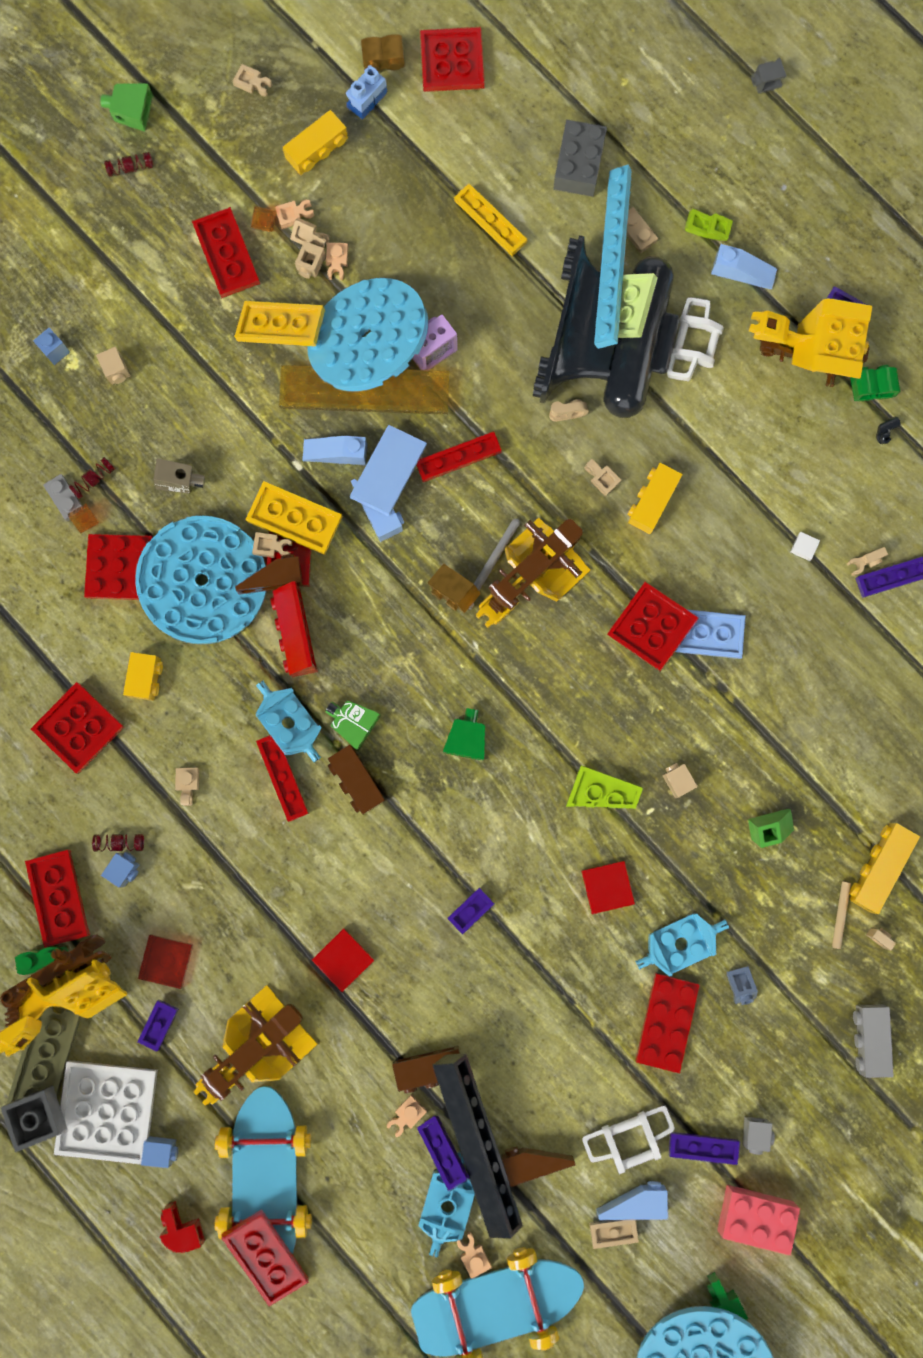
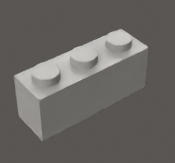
[853,1005,893,1078]

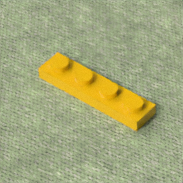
[454,184,527,257]

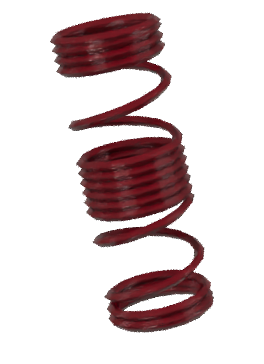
[104,152,153,177]
[69,457,115,499]
[92,834,144,852]

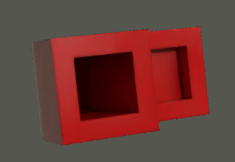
[159,1201,205,1253]

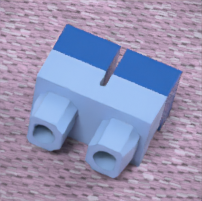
[346,66,388,120]

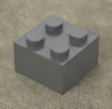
[1,1085,67,1152]

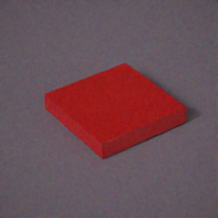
[581,861,635,914]
[312,928,374,992]

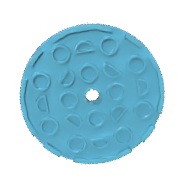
[307,278,428,391]
[136,516,266,644]
[637,1306,773,1358]

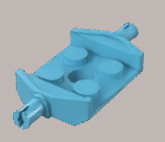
[256,680,321,763]
[635,913,729,977]
[419,1152,475,1257]

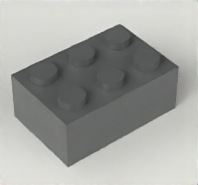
[553,119,607,197]

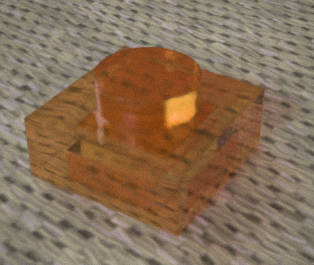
[251,206,276,232]
[68,504,99,534]

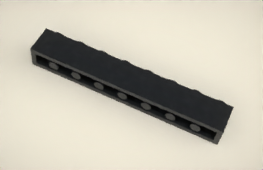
[432,1053,523,1239]

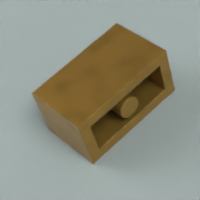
[428,563,481,613]

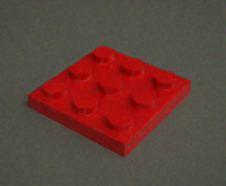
[420,27,484,92]
[84,534,153,600]
[607,582,699,672]
[31,682,124,774]

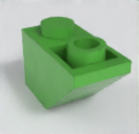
[748,809,794,848]

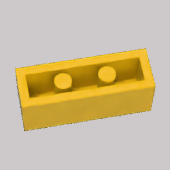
[282,110,348,175]
[627,463,683,535]

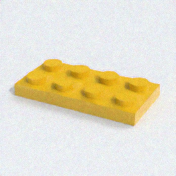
[234,301,325,346]
[245,481,343,555]

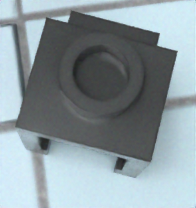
[751,57,787,94]

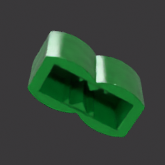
[850,365,900,401]
[15,945,68,975]

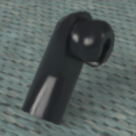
[876,416,901,444]

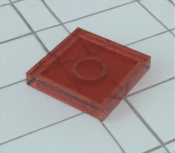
[138,934,194,989]

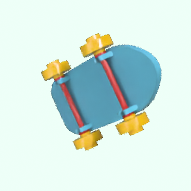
[215,1086,312,1253]
[411,1247,584,1358]

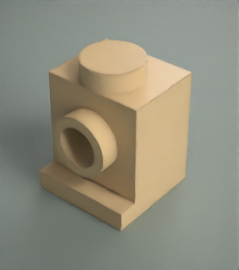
[295,241,326,279]

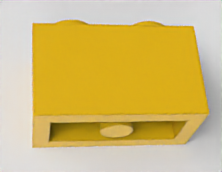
[123,652,163,701]

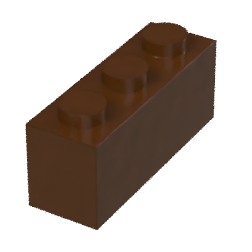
[327,745,386,815]
[392,1045,460,1094]

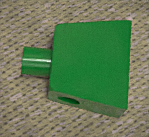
[443,708,485,761]

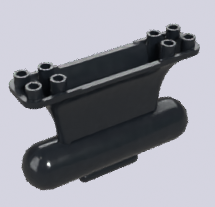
[532,235,680,418]

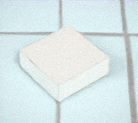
[790,532,820,561]

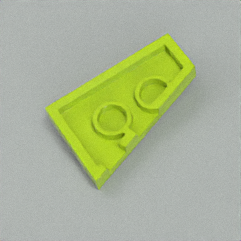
[566,765,643,809]

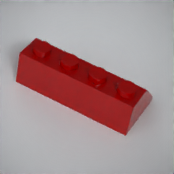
[270,581,318,678]

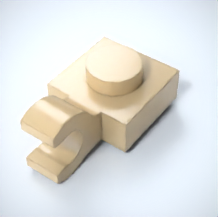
[290,218,330,248]
[584,459,621,496]
[847,547,888,576]
[175,768,199,806]

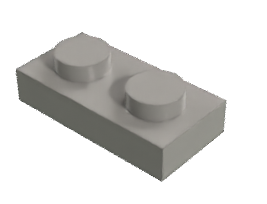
[43,474,85,522]

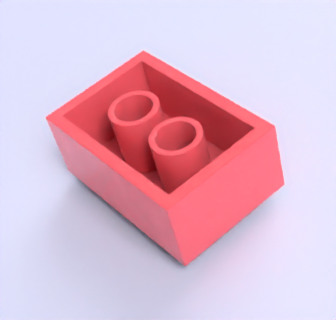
[717,1185,800,1256]

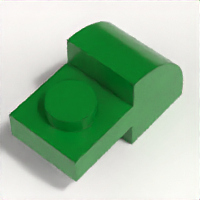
[707,1272,749,1320]

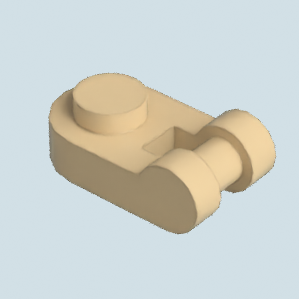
[549,399,588,422]

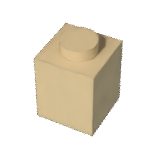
[96,347,130,385]
[662,763,698,798]

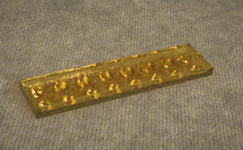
[279,365,449,415]

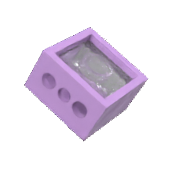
[412,315,457,374]

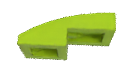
[684,209,733,241]

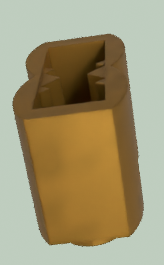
[361,34,405,72]

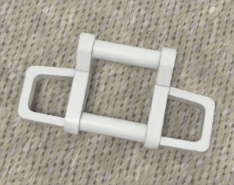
[667,297,724,381]
[582,1106,674,1175]

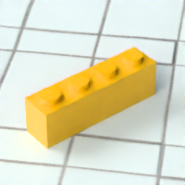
[849,823,920,914]

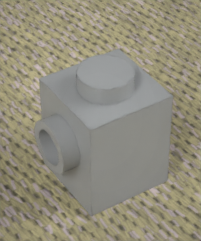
[743,1117,775,1155]

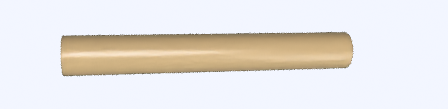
[832,882,851,949]

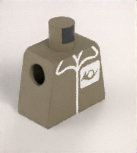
[153,458,205,493]

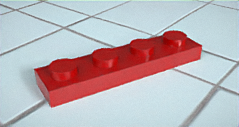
[416,431,502,483]
[256,735,309,822]

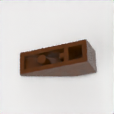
[235,554,303,595]
[501,1146,576,1187]

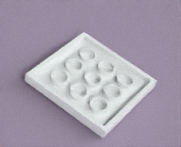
[54,1060,158,1164]

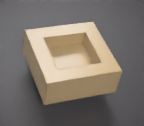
[866,928,896,951]

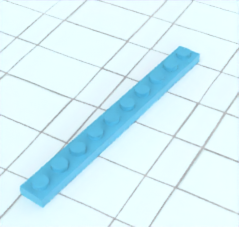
[594,165,632,349]

